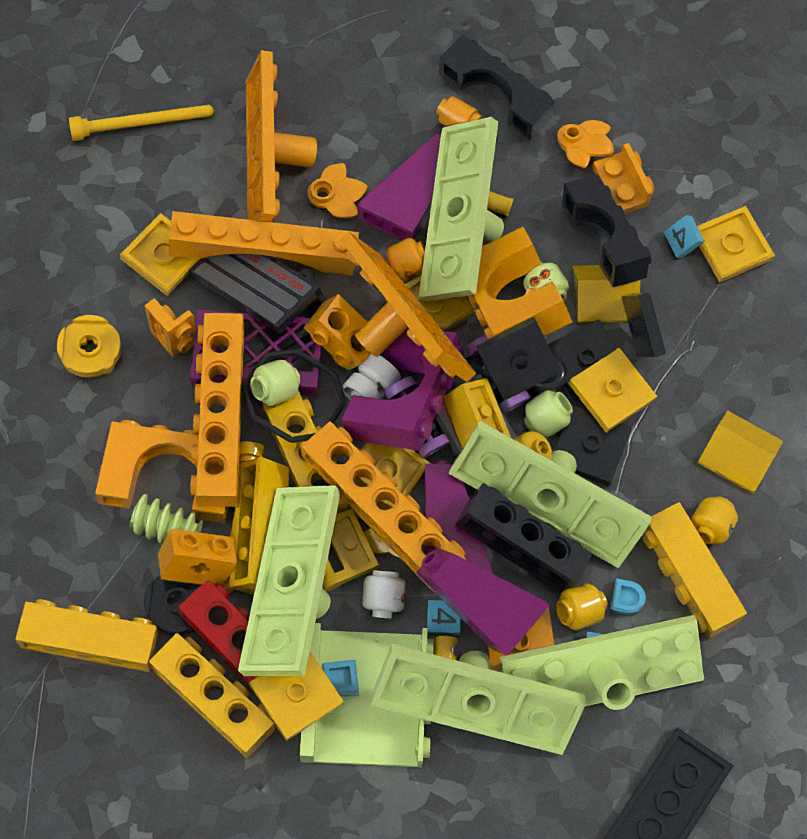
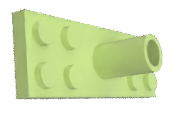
[418,117,504,302]
[449,421,652,568]
[238,485,341,676]
[499,615,704,710]
[370,644,587,755]

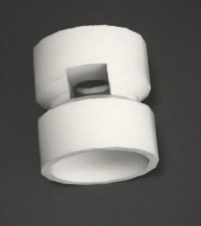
[342,354,401,400]

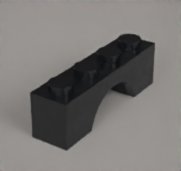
[439,34,555,140]
[562,174,652,287]

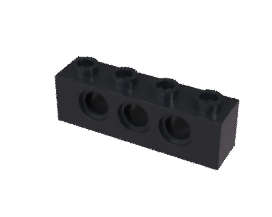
[455,483,592,593]

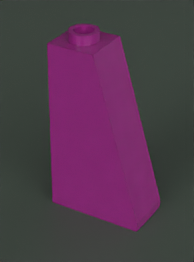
[358,134,441,241]
[423,460,492,585]
[416,547,549,656]

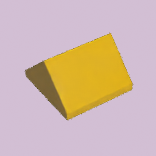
[572,265,640,324]
[698,411,783,494]

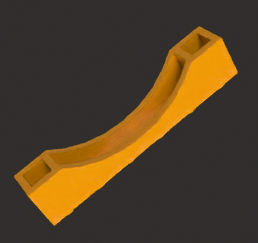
[168,211,359,276]

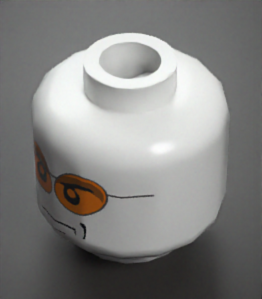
[362,570,406,619]

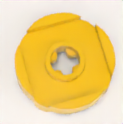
[57,315,121,378]

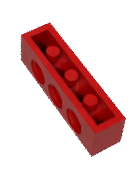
[177,579,258,692]

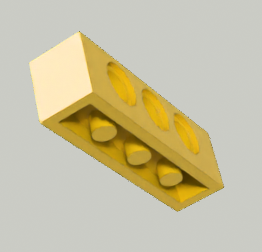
[263,391,348,515]
[149,633,275,759]

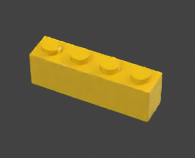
[229,457,290,596]
[642,502,747,639]
[15,599,159,672]

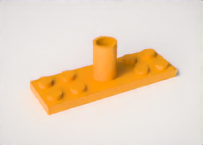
[246,50,317,222]
[340,231,476,382]

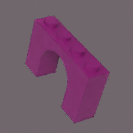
[342,327,464,451]

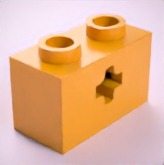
[158,529,237,587]

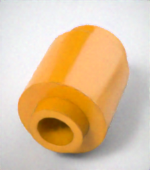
[436,96,483,127]

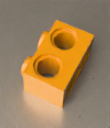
[304,294,371,370]

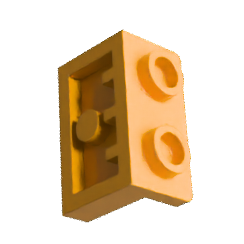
[592,143,654,215]
[144,298,196,357]

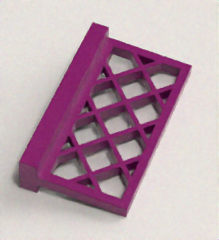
[190,309,322,397]

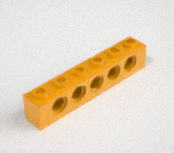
[190,313,244,507]
[301,421,466,594]

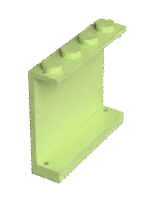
[300,623,434,768]

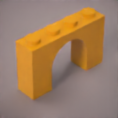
[467,227,573,339]
[95,420,229,524]

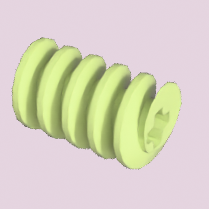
[129,493,203,544]

